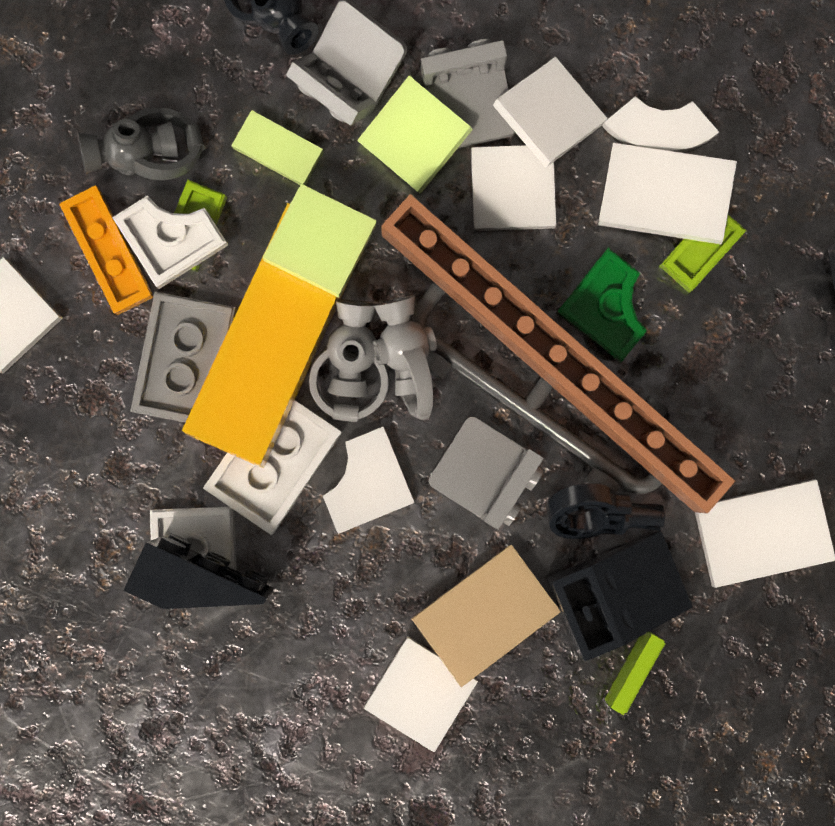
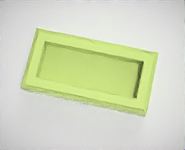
[232,110,324,185]

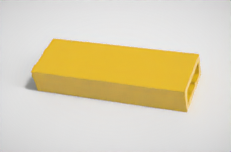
[182,203,355,469]

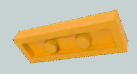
[59,185,154,315]

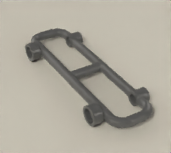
[411,282,673,494]

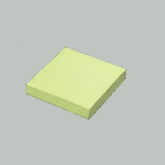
[357,76,473,194]
[263,184,377,298]

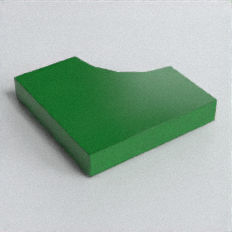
[556,248,647,363]

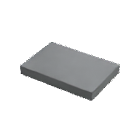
[130,291,237,423]

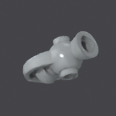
[373,295,437,420]
[309,299,389,422]

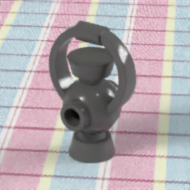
[78,107,205,180]

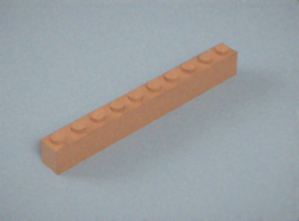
[381,194,735,514]

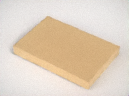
[411,544,561,688]

